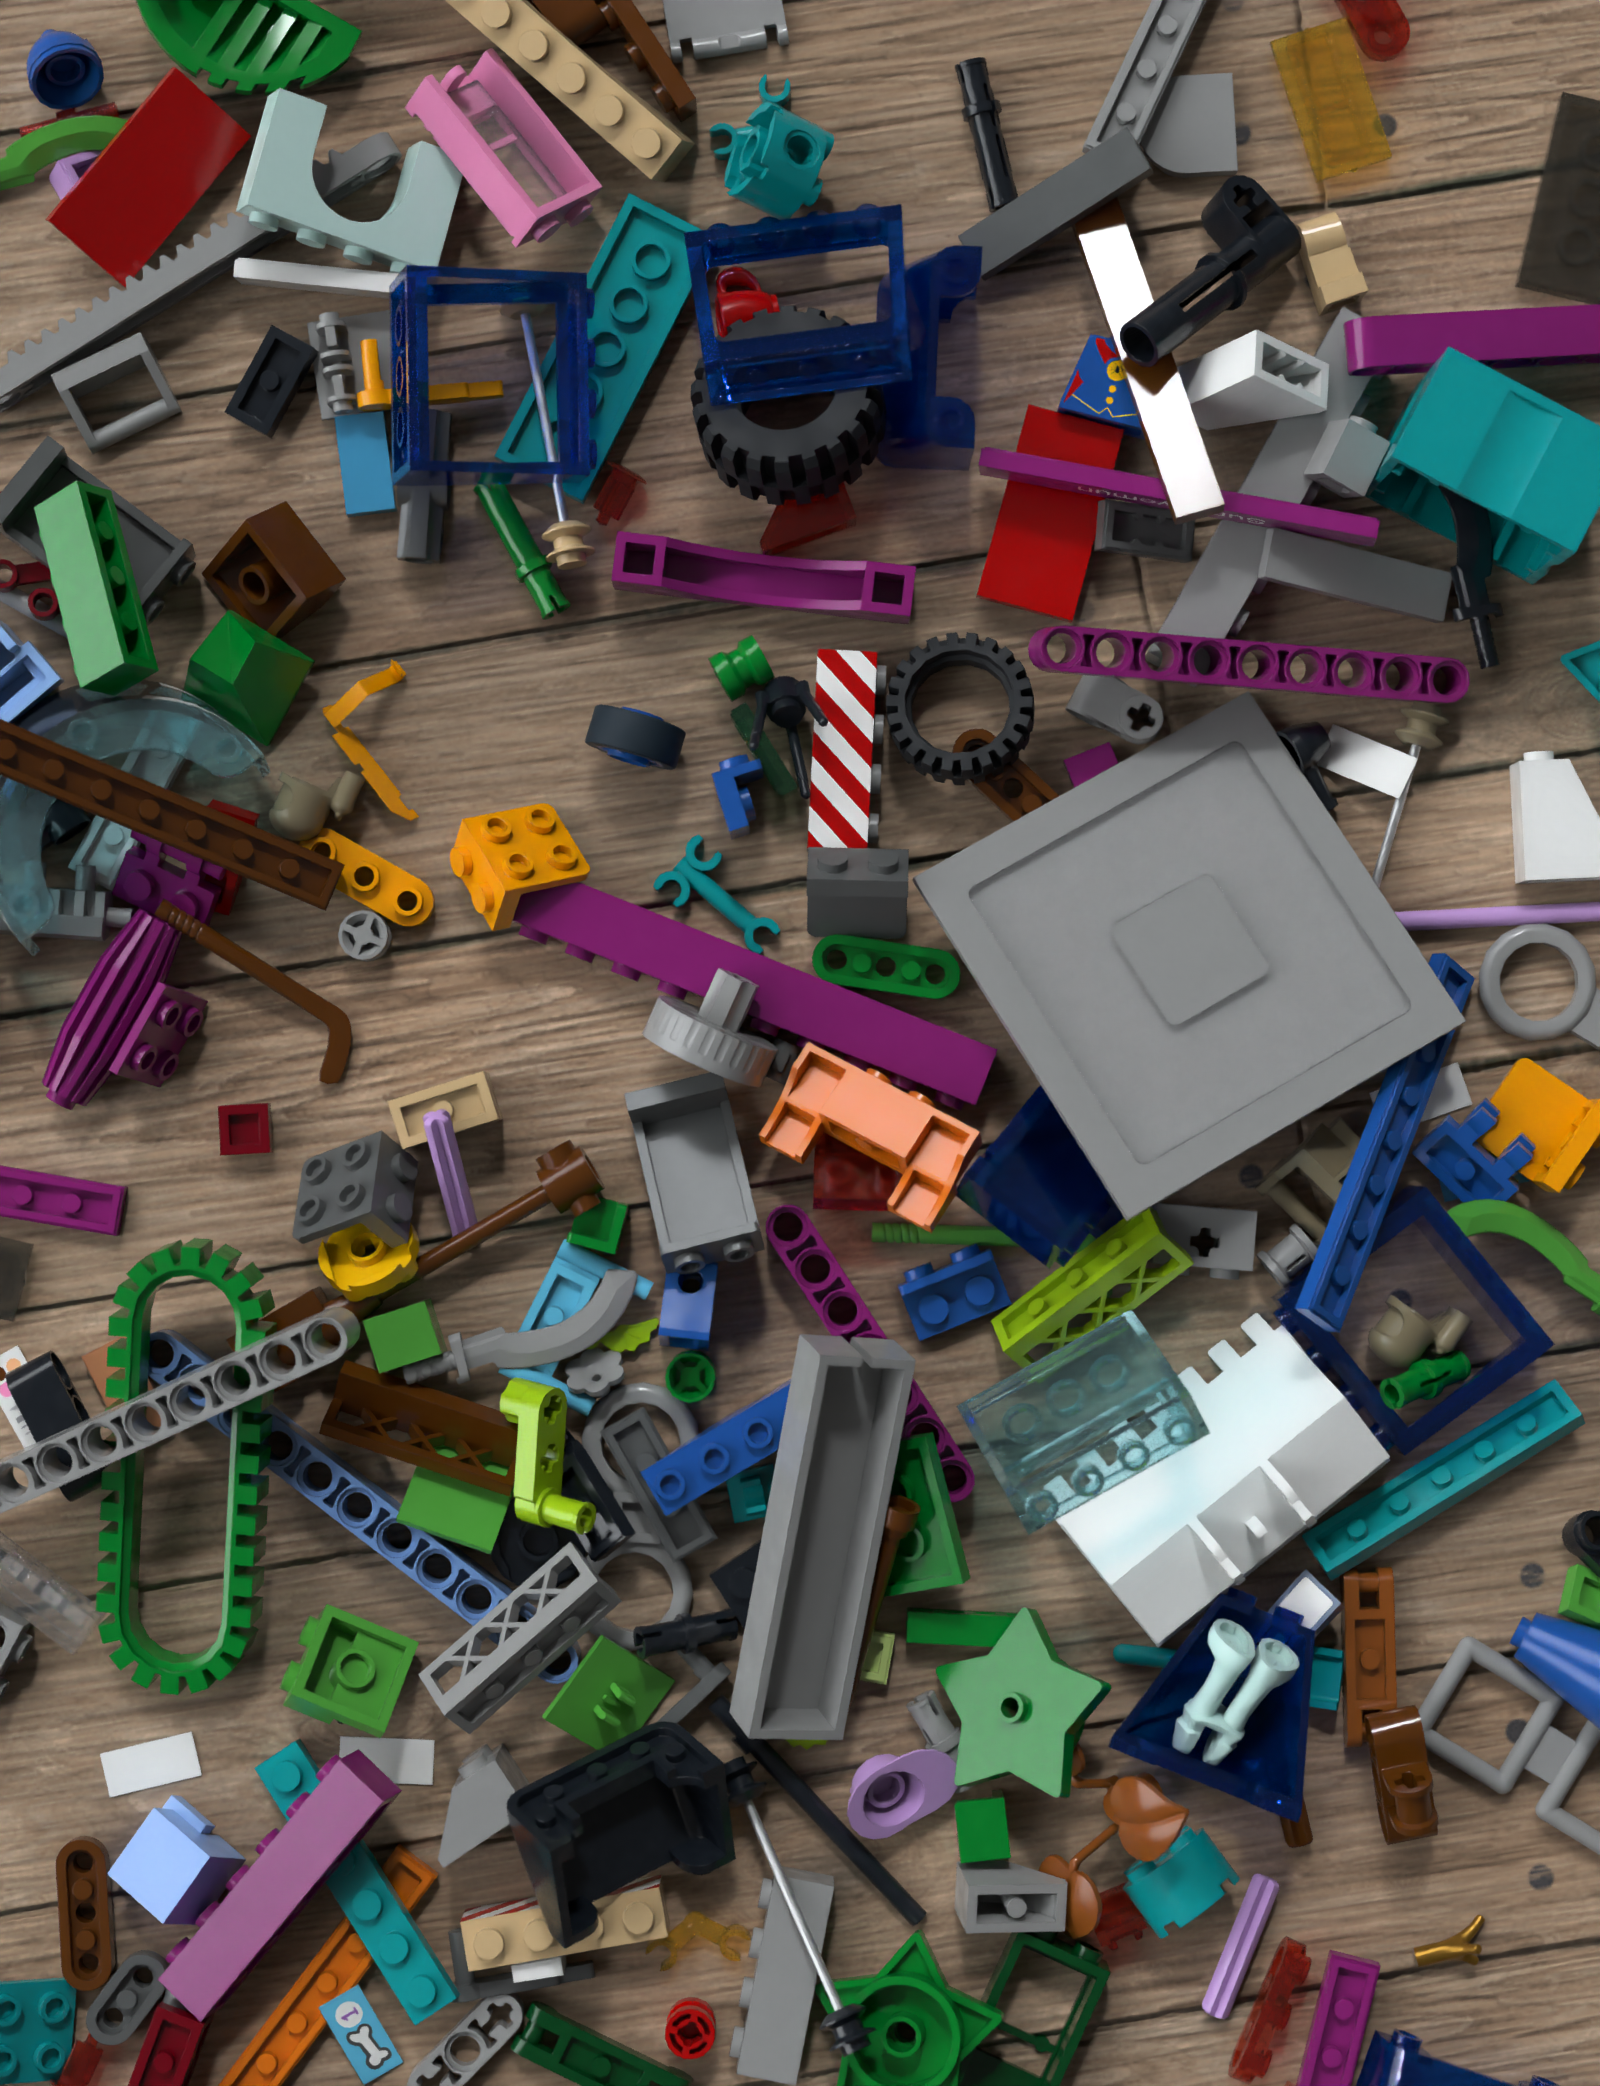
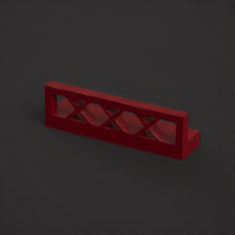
[128,2002,215,2086]

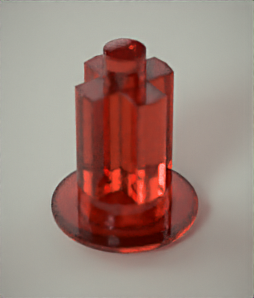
[593,462,647,526]
[50,2033,104,2086]

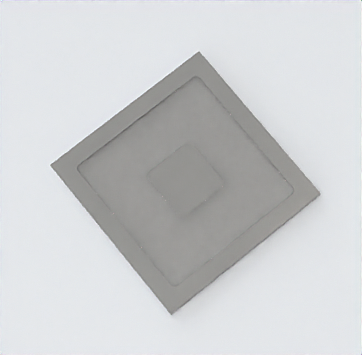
[912,691,1466,1221]

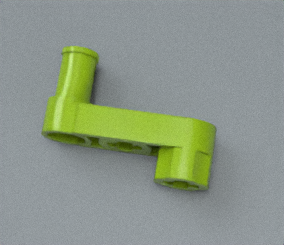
[499,1377,596,1535]

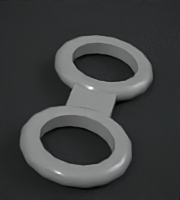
[1479,923,1600,1051]
[577,1382,699,1651]

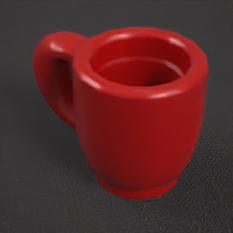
[715,266,780,338]

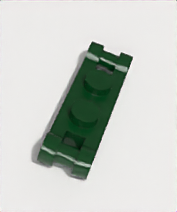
[510,2001,694,2086]

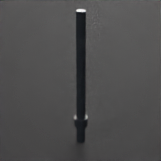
[708,1694,927,1927]

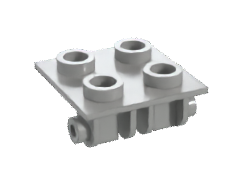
[307,308,417,421]

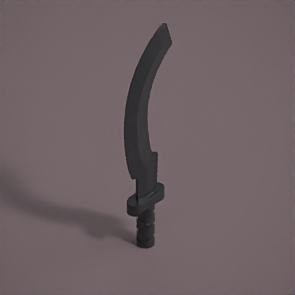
[1438,485,1504,669]

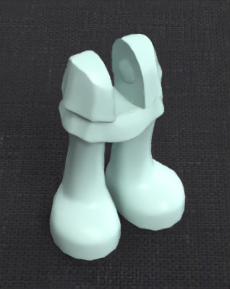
[1172,1619,1300,1766]

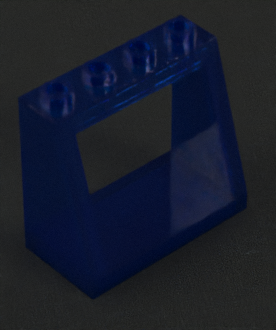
[389,265,597,486]
[1271,1185,1555,1456]

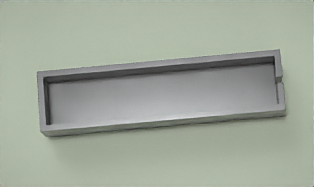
[729,1334,916,1740]

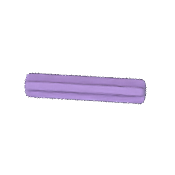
[423,1109,477,1237]
[1202,1873,1279,2019]

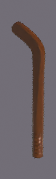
[153,898,351,1084]

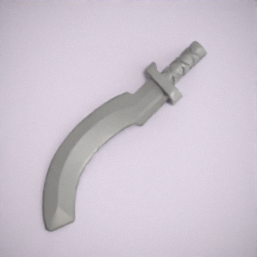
[402,1269,638,1385]

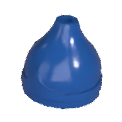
[26,29,104,110]

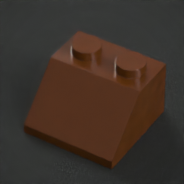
[201,501,346,639]

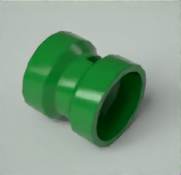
[708,635,775,702]
[665,1350,716,1403]

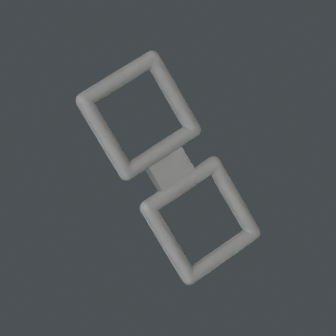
[1418,1636,1600,1855]

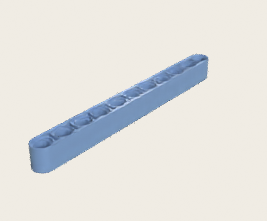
[148,1329,581,1684]

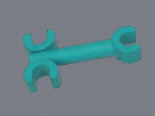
[653,835,781,955]

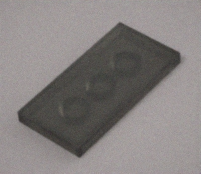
[1515,92,1600,305]

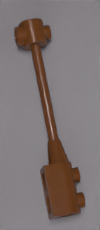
[226,1140,605,1393]

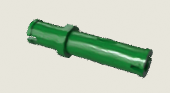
[473,475,571,620]

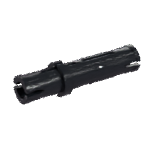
[955,57,1018,212]

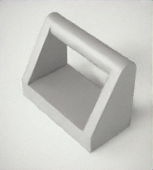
[51,332,182,454]

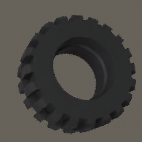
[690,306,887,506]

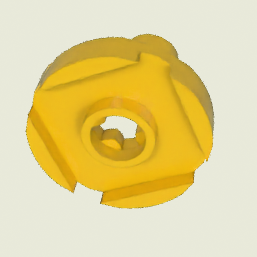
[318,1223,419,1302]

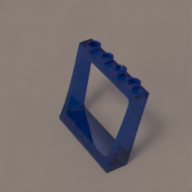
[684,203,913,406]

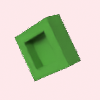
[1558,1564,1600,1630]

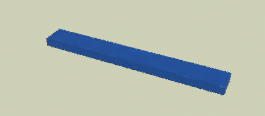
[1295,953,1475,1333]

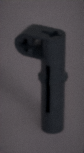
[1120,175,1301,367]

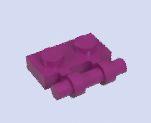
[112,830,227,926]

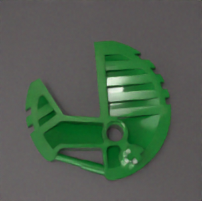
[136,0,362,96]

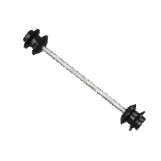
[724,1756,876,2057]

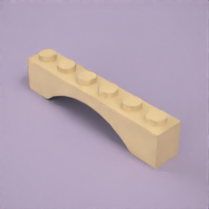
[445,0,695,182]

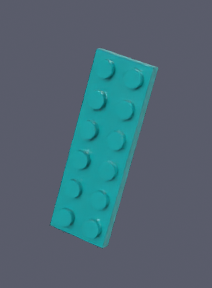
[494,193,718,504]

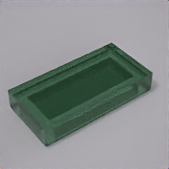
[730,702,798,800]

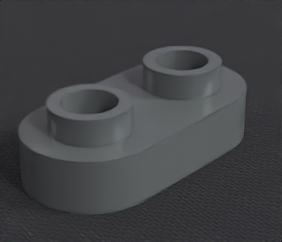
[86,1950,168,2045]

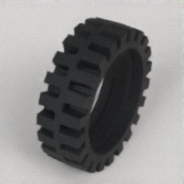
[886,632,1035,785]

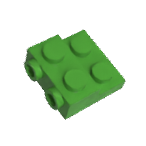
[279,1604,419,1738]

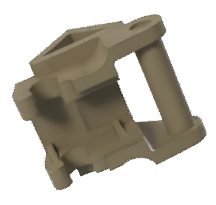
[1255,1116,1360,1248]

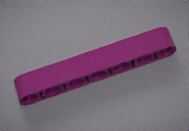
[1343,304,1600,376]
[766,1204,975,1502]

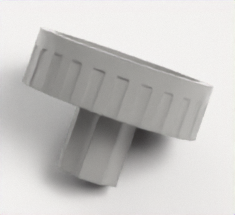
[642,968,778,1087]

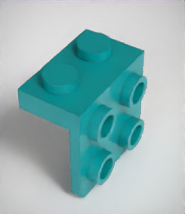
[0,1977,77,2085]

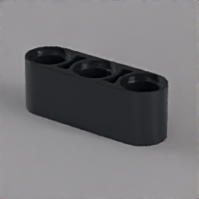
[5,1350,111,1502]

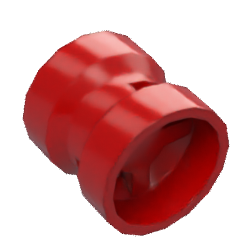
[665,1997,716,2059]

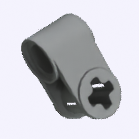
[1065,675,1164,745]

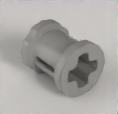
[1256,1224,1318,1289]

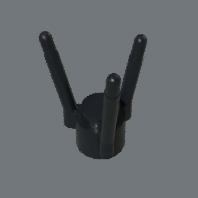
[749,676,828,799]

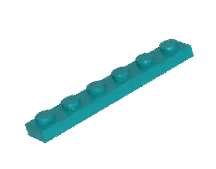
[1302,1379,1585,1581]
[254,1739,461,2026]

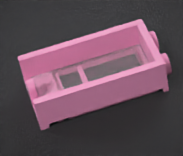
[405,48,603,248]

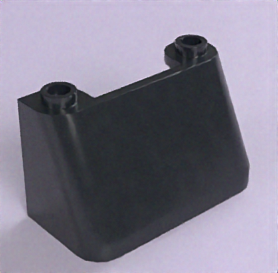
[507,1721,736,1949]

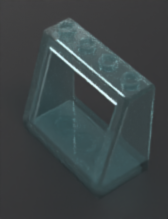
[956,1309,1210,1535]

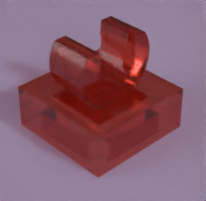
[1094,1881,1148,1951]

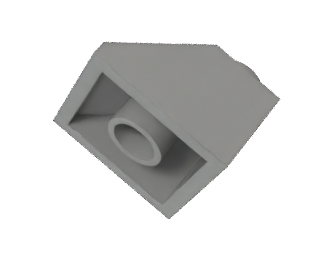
[438,1743,530,1868]

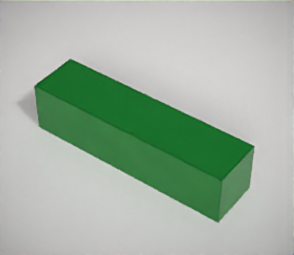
[905,1607,1018,1647]

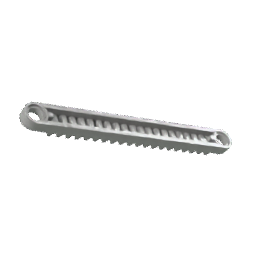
[0,132,402,413]

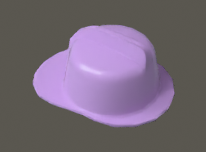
[847,1749,958,1839]

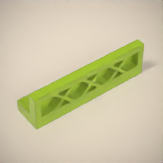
[991,1207,1194,1382]

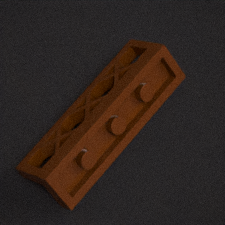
[319,1360,518,1497]

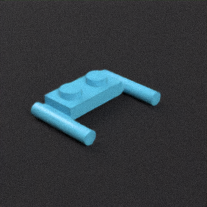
[498,1239,654,1417]

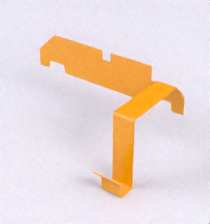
[323,659,419,821]

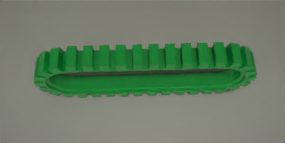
[96,1238,277,1695]

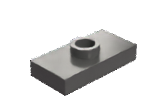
[1094,499,1195,563]

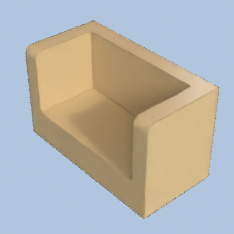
[387,1071,503,1149]

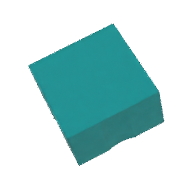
[1364,347,1600,585]

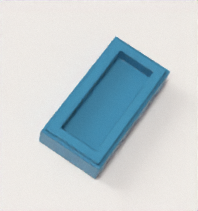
[334,411,397,517]

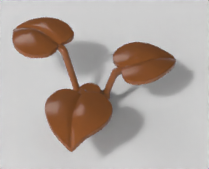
[1038,1743,1190,1940]

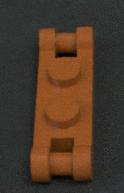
[1340,1567,1397,1748]

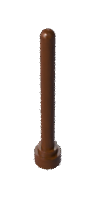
[848,1494,921,1713]

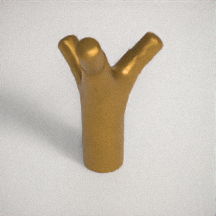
[1413,1914,1485,1967]

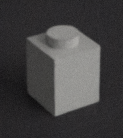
[1303,416,1391,498]

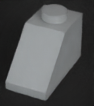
[954,1861,1068,1934]

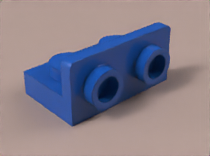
[711,754,764,840]
[897,1243,1012,1341]

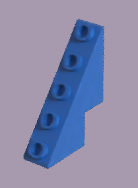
[640,1379,791,1516]

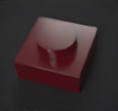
[218,1103,273,1156]

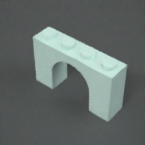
[236,88,463,276]

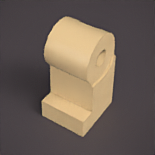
[1295,212,1368,316]

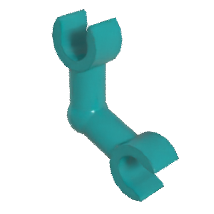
[709,74,791,160]

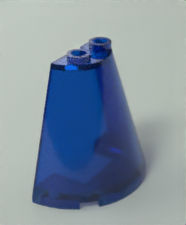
[1108,1587,1315,1823]

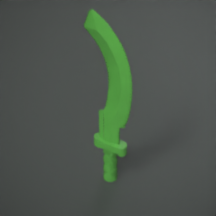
[0,115,128,191]
[1446,1199,1600,1316]

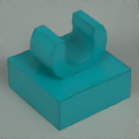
[726,1463,774,1523]

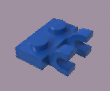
[1411,1098,1536,1203]

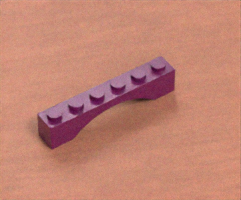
[611,531,916,625]

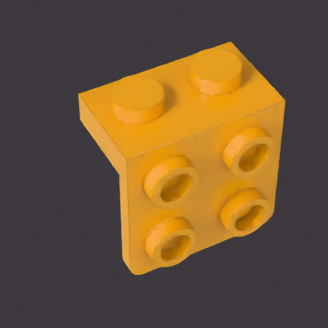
[450,803,590,931]
[1476,1058,1600,1193]

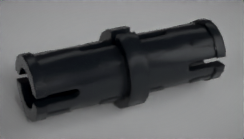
[633,1608,738,1659]

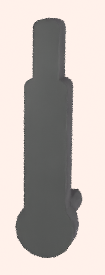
[657,1648,732,1724]
[448,1928,596,2003]

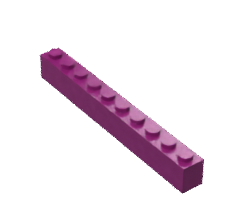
[512,882,998,1111]

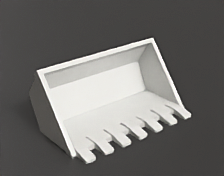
[1042,1313,1390,1648]

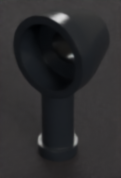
[1276,721,1339,811]

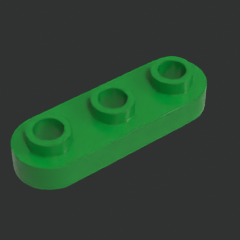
[812,934,960,999]

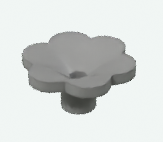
[565,1348,625,1398]

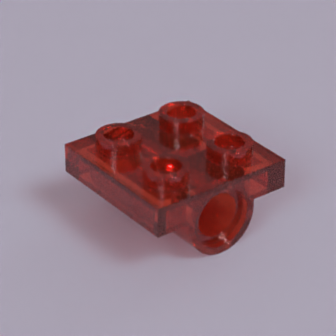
[813,1133,903,1212]

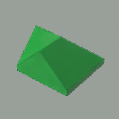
[183,610,315,746]

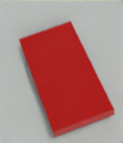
[45,67,251,287]
[976,404,1124,623]

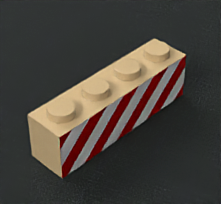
[460,1875,670,1972]

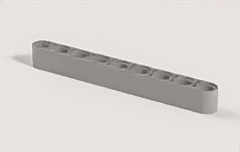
[0,1307,360,1514]

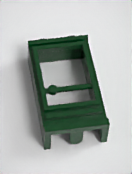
[960,1931,1111,2086]

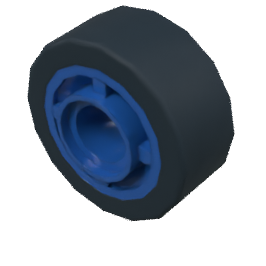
[585,704,686,770]

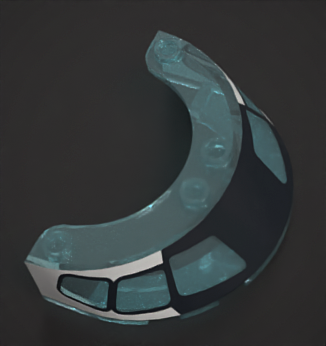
[0,680,271,956]

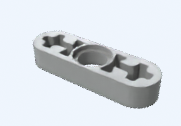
[407,1992,524,2086]

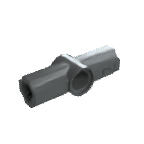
[397,408,452,564]

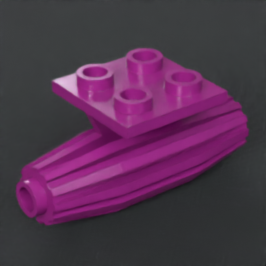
[42,908,208,1110]

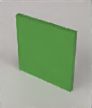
[395,1445,514,1555]
[542,1635,675,1750]

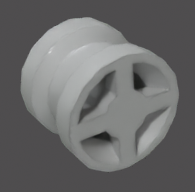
[338,910,392,962]

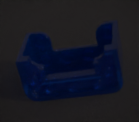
[956,1084,1112,1269]

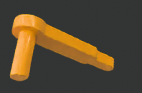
[356,339,504,412]

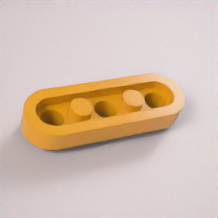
[299,828,435,927]

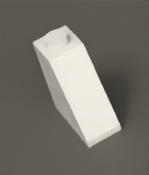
[1177,329,1329,430]
[1509,751,1600,884]

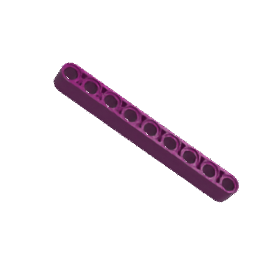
[1028,625,1470,703]

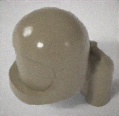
[269,771,365,841]
[1368,1295,1473,1368]

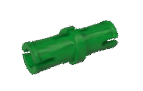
[1380,1350,1471,1409]

